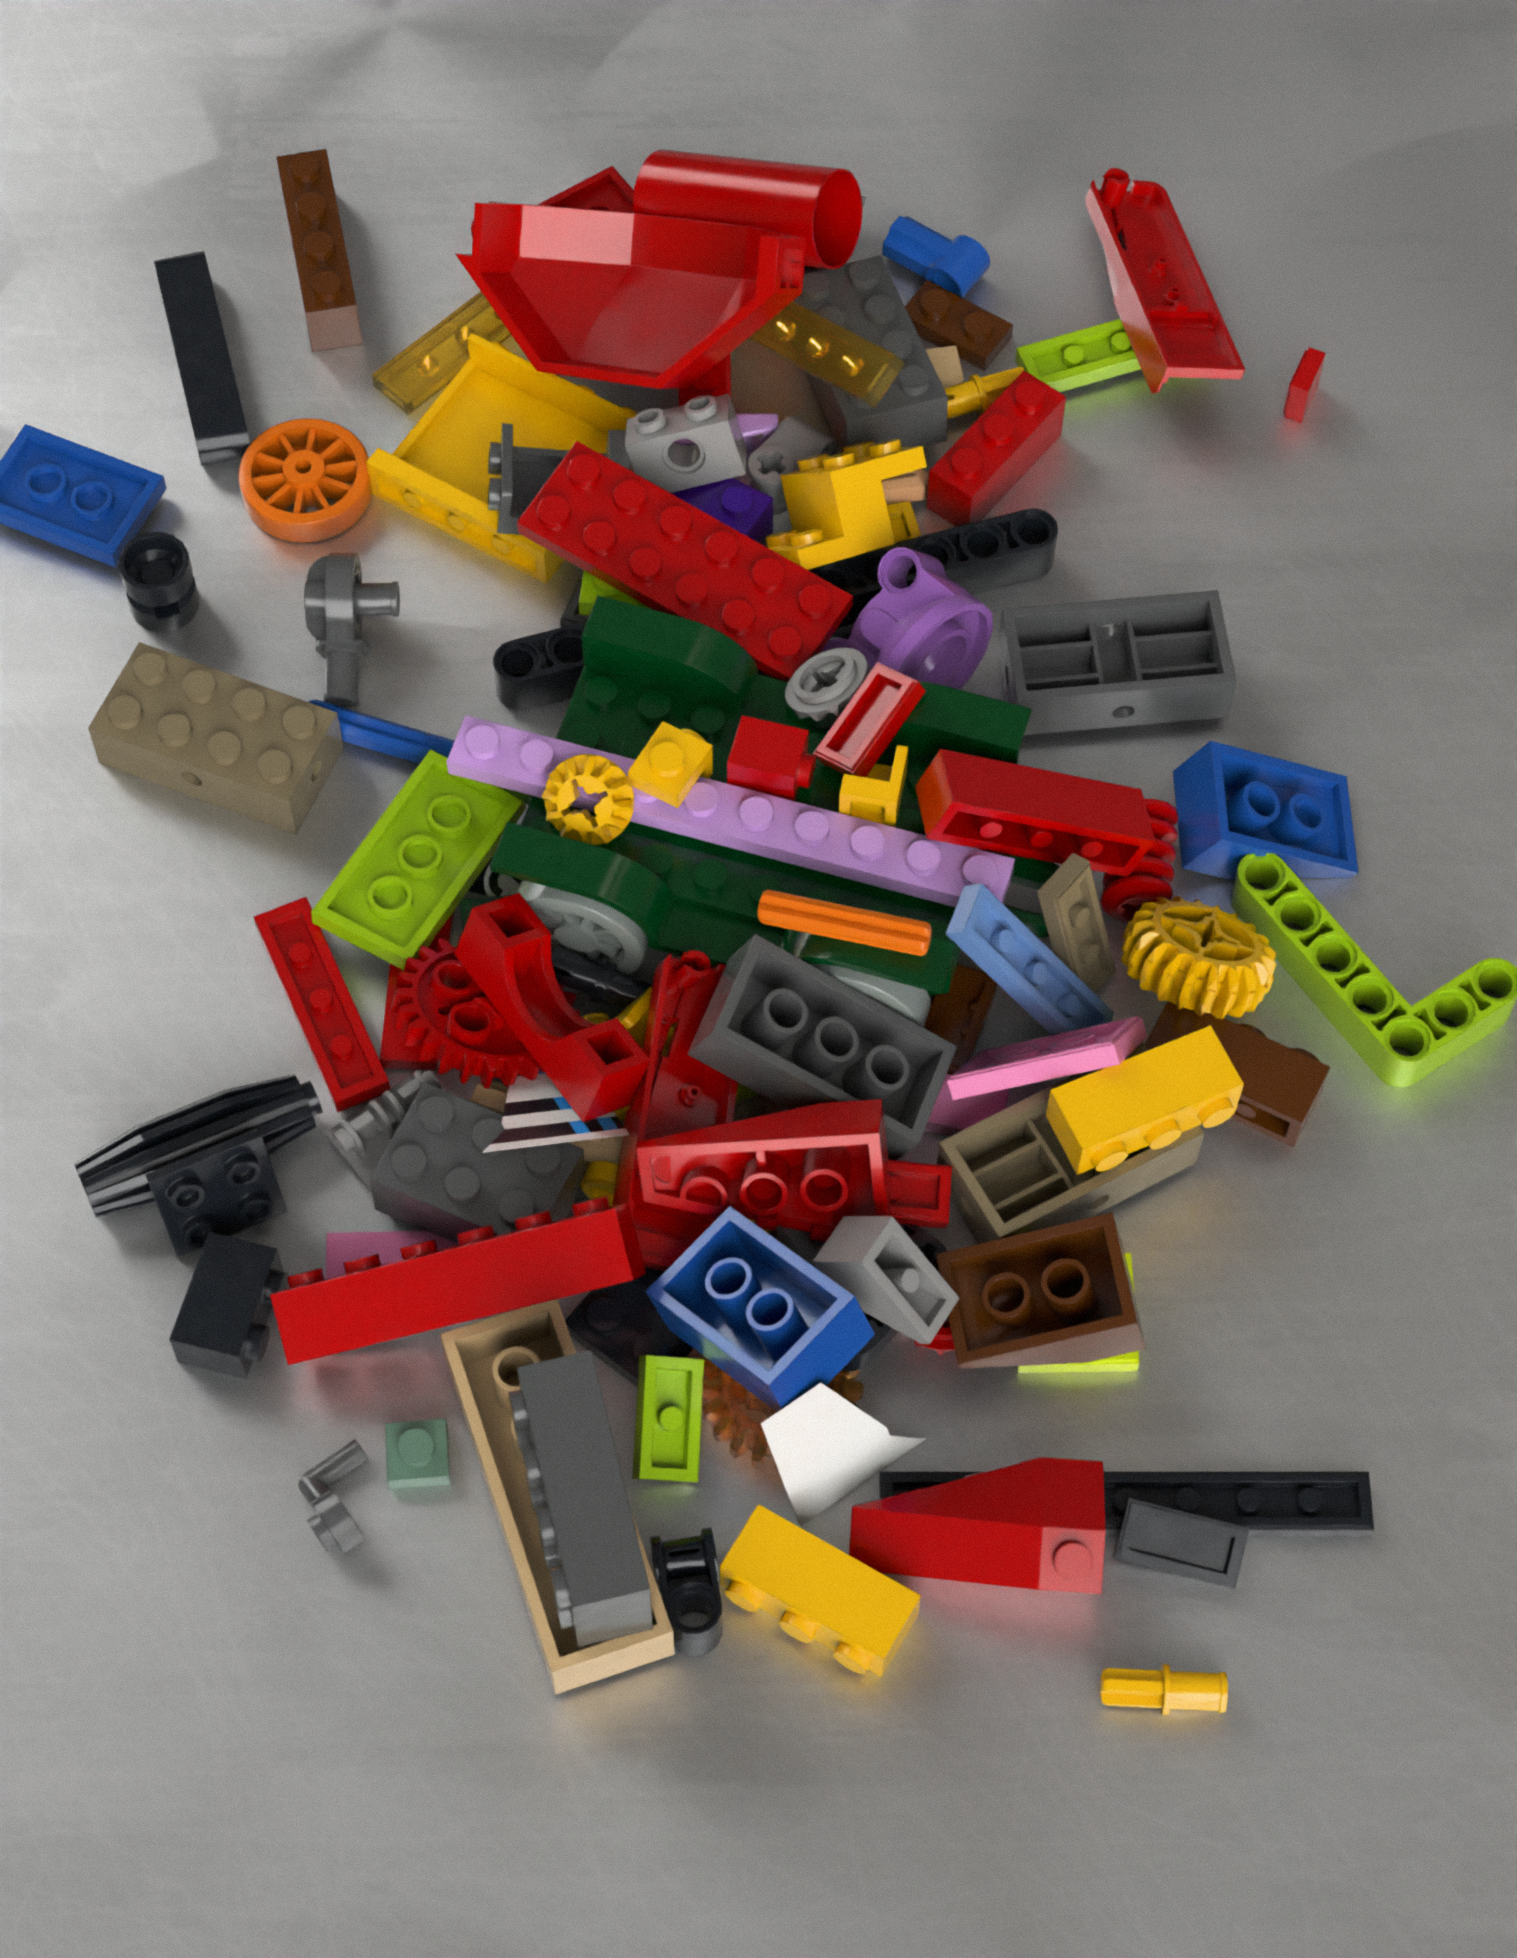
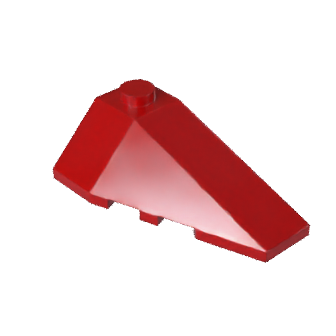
[636,1099,890,1242]
[849,1456,1106,1594]

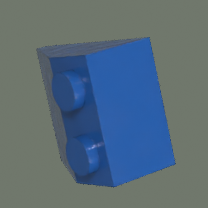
[1173,741,1359,880]

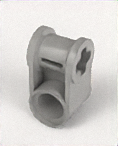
[747,415,838,515]

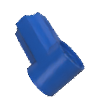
[882,216,991,298]

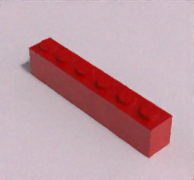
[270,1196,646,1365]

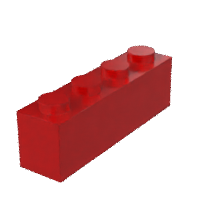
[915,749,1155,877]

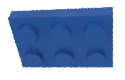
[0,424,167,568]

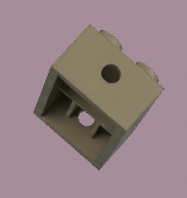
[88,642,344,835]
[937,1042,1204,1243]

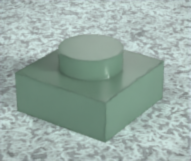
[385,1418,451,1489]

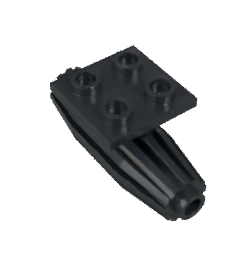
[74,1074,323,1257]

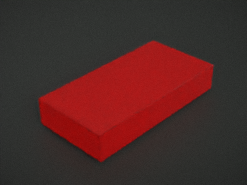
[813,662,926,777]

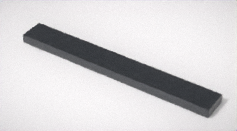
[879,1472,1374,1537]

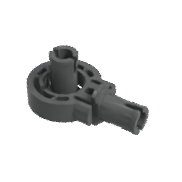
[304,553,400,708]

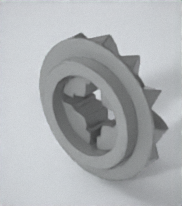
[785,647,872,722]

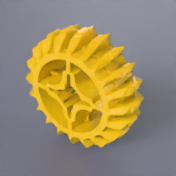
[1121,896,1276,1019]

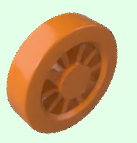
[238,418,372,543]

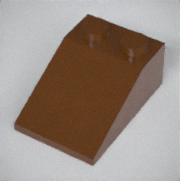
[936,1212,1146,1369]

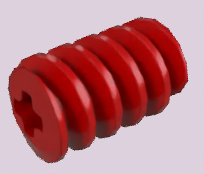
[1101,799,1179,924]

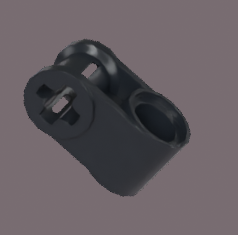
[650,1527,723,1656]

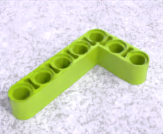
[1230,853,1517,1087]

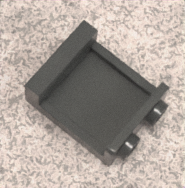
[488,423,631,535]

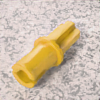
[944,367,1025,420]
[1099,1664,1228,1715]

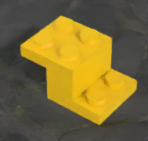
[765,439,927,570]

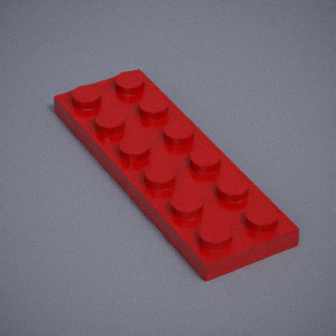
[516,441,853,682]

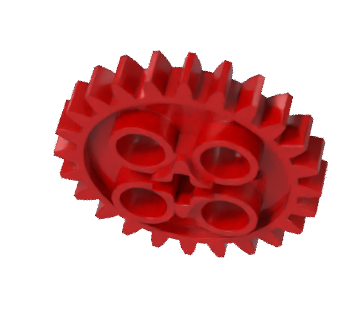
[391,935,580,1089]

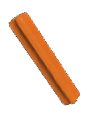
[757,890,932,956]

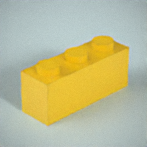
[1046,1025,1244,1175]
[720,1504,921,1678]

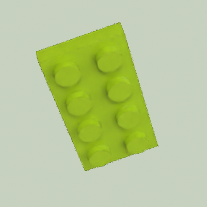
[311,749,526,970]

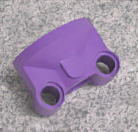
[820,547,993,690]

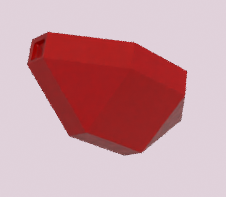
[455,201,807,389]

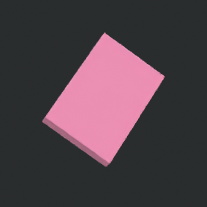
[947,1016,1147,1100]

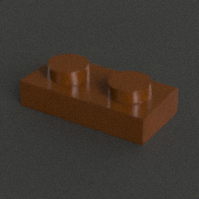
[905,280,1013,371]

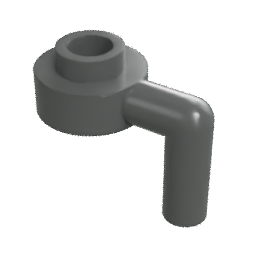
[298,1439,368,1554]

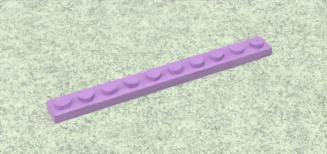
[446,715,1015,907]

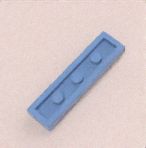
[946,883,1114,1035]

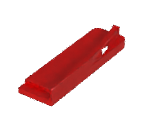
[1085,168,1245,393]
[612,950,738,1271]

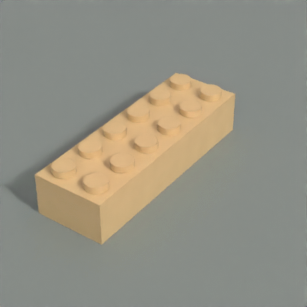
[440,1299,675,1695]

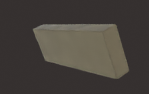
[1037,853,1116,994]

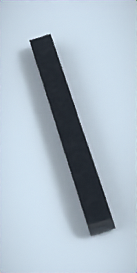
[493,508,1058,710]

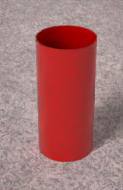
[633,150,863,269]

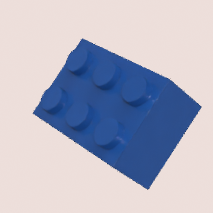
[645,1206,875,1412]

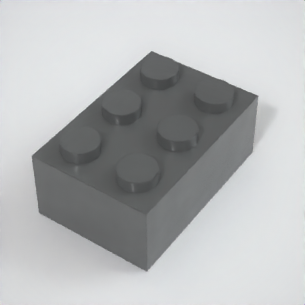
[369,1082,585,1244]

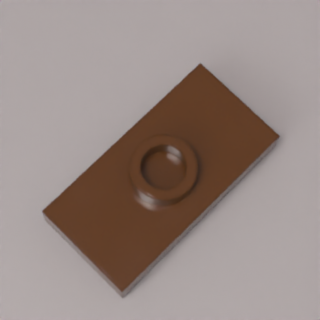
[924,964,999,1075]

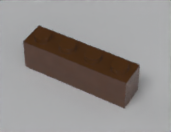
[276,149,363,352]

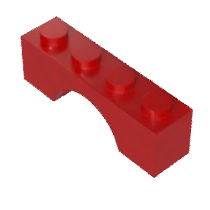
[455,893,650,1122]

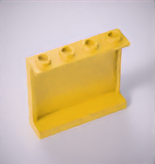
[366,333,638,584]

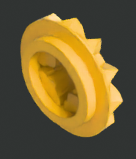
[541,754,634,845]

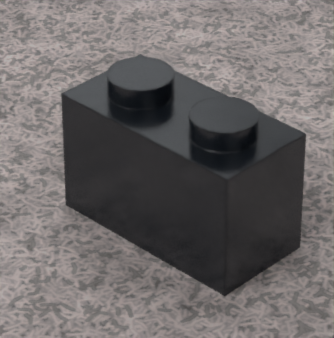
[169,1232,289,1379]

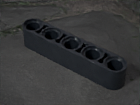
[154,251,250,466]

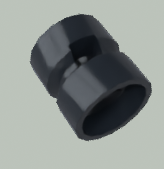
[119,532,199,633]

